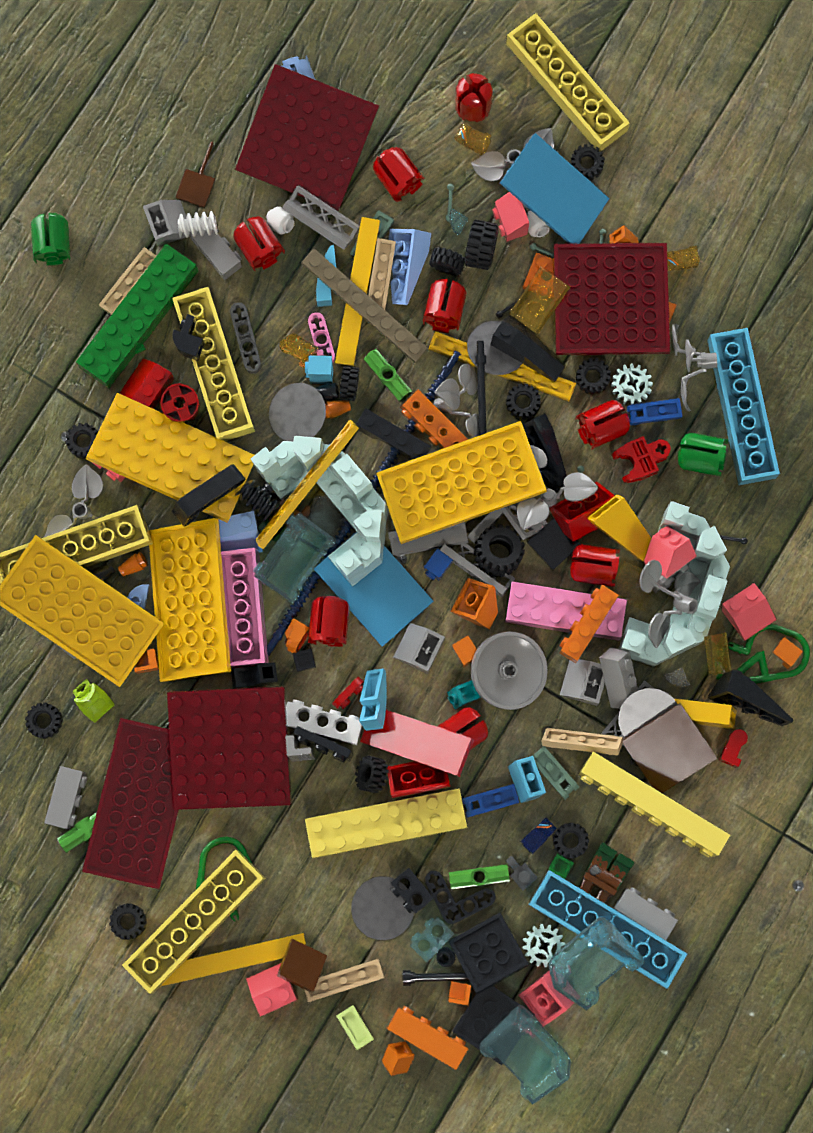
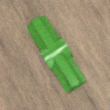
[364,349,412,402]
[57,812,97,853]
[449,864,510,889]

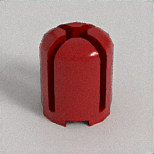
[455,73,493,123]
[373,147,425,202]
[233,216,285,271]
[422,279,467,333]
[160,383,200,423]
[575,400,630,450]
[570,544,620,587]
[308,596,350,647]
[437,707,488,750]

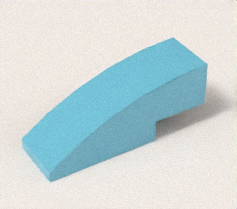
[316,245,336,307]
[359,668,387,731]

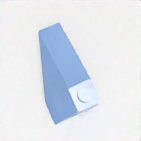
[389,229,431,305]
[218,511,263,553]

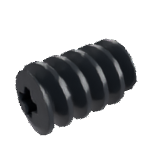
[235,479,278,521]

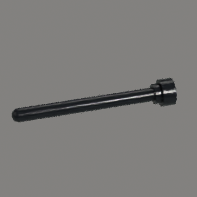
[403,970,469,986]

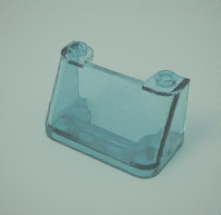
[253,513,337,603]
[549,917,644,1010]
[480,1005,571,1104]

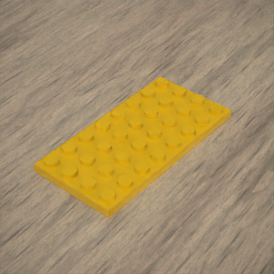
[86,393,254,523]
[376,421,547,544]
[149,518,231,682]
[0,535,165,687]

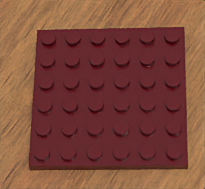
[235,64,379,212]
[554,243,670,355]
[167,687,292,810]

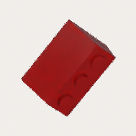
[119,358,175,409]
[549,481,615,542]
[387,761,450,798]

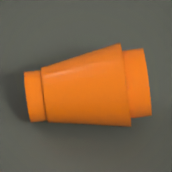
[325,400,351,420]
[118,552,148,577]

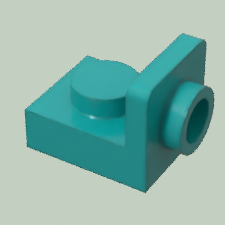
[447,680,481,710]

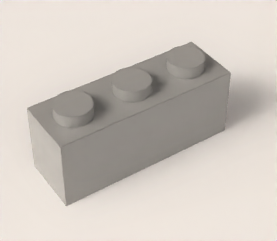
[189,228,242,280]
[599,648,638,709]
[44,766,87,830]
[613,887,678,940]

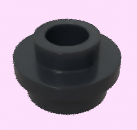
[436,947,456,967]

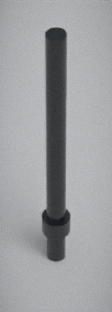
[475,340,487,436]

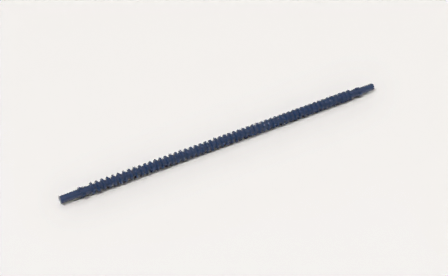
[267,351,461,656]

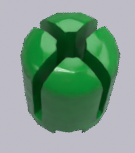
[31,213,70,266]
[677,433,729,477]

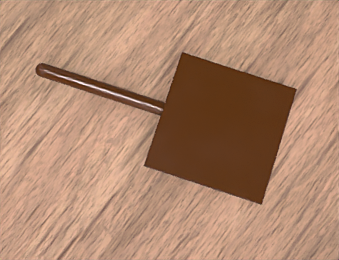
[175,142,215,208]

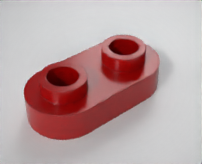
[332,676,364,710]

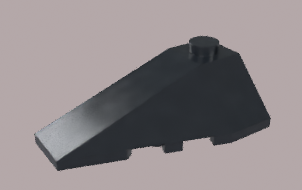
[490,315,565,382]
[522,413,567,493]
[708,670,793,726]

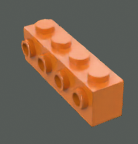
[400,389,469,449]
[559,585,619,664]
[387,1006,468,1070]

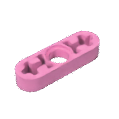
[308,312,335,363]

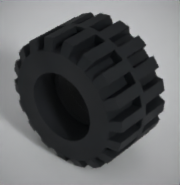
[465,219,499,270]
[474,524,525,577]

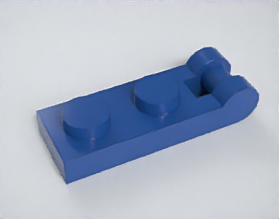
[627,398,683,426]
[462,784,519,818]

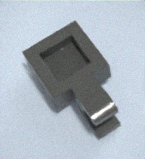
[506,856,537,891]

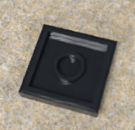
[527,518,580,571]

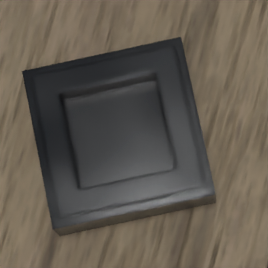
[293,648,316,672]

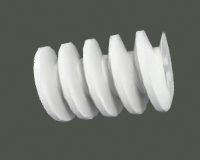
[178,211,218,238]

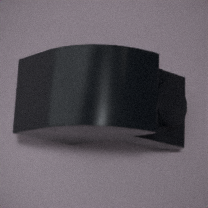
[173,314,204,361]
[231,662,278,689]

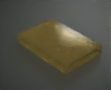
[509,267,570,334]

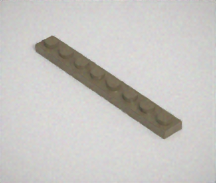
[301,248,427,363]

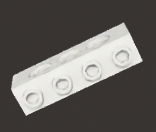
[286,699,362,746]

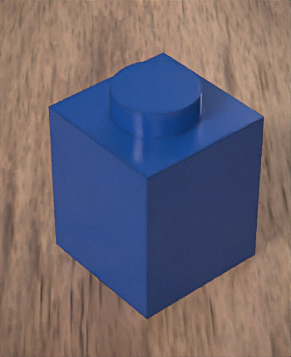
[424,549,453,581]

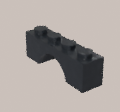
[356,409,431,461]

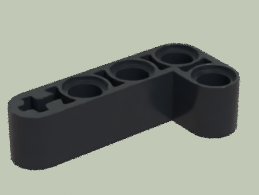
[172,464,246,527]

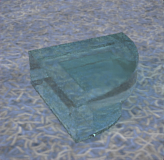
[449,209,468,235]

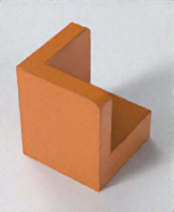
[609,225,638,243]
[452,636,477,667]
[773,637,803,669]
[134,649,159,674]
[448,981,471,1005]
[382,1041,415,1076]

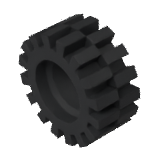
[570,144,605,181]
[429,247,465,275]
[576,358,611,395]
[340,366,360,402]
[506,384,541,420]
[65,423,98,459]
[25,703,63,739]
[355,756,389,793]
[553,823,589,858]
[109,904,147,940]

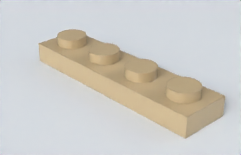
[368,238,396,310]
[99,247,156,315]
[542,728,623,755]
[304,959,384,1002]

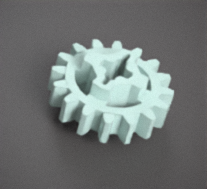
[611,364,653,405]
[522,924,565,968]

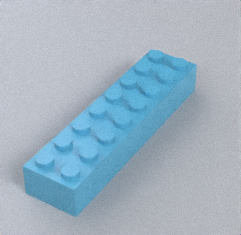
[707,328,780,485]
[528,870,687,989]

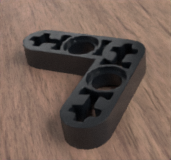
[425,871,496,924]

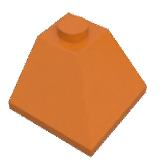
[450,578,498,630]

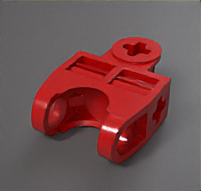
[611,436,671,483]

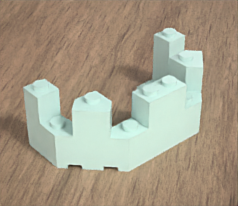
[251,436,388,587]
[619,501,730,667]

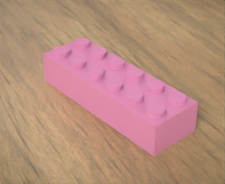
[221,548,269,669]
[505,582,627,641]

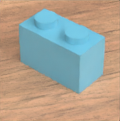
[305,355,334,384]
[508,756,546,803]

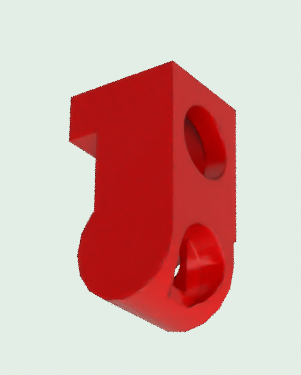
[719,729,748,768]

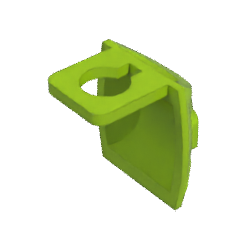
[73,679,115,723]

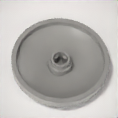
[471,632,548,710]

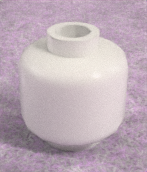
[266,207,294,235]
[526,210,550,238]

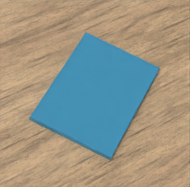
[500,133,610,244]
[314,532,434,647]

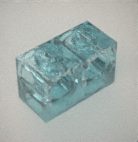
[410,917,454,962]

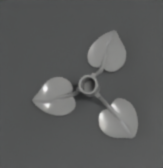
[471,128,554,209]
[672,324,717,411]
[434,363,479,439]
[517,446,598,530]
[44,464,103,537]
[640,560,701,648]

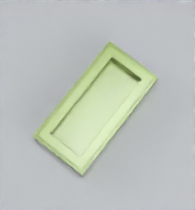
[336,1005,374,1050]

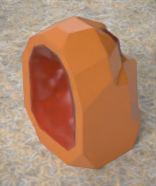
[285,618,309,653]

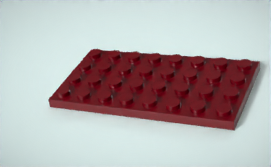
[82,718,179,889]

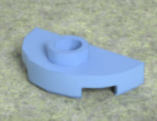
[127,584,150,610]

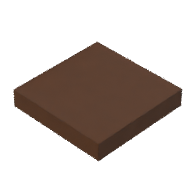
[277,939,327,993]

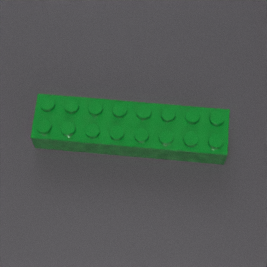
[76,244,199,389]

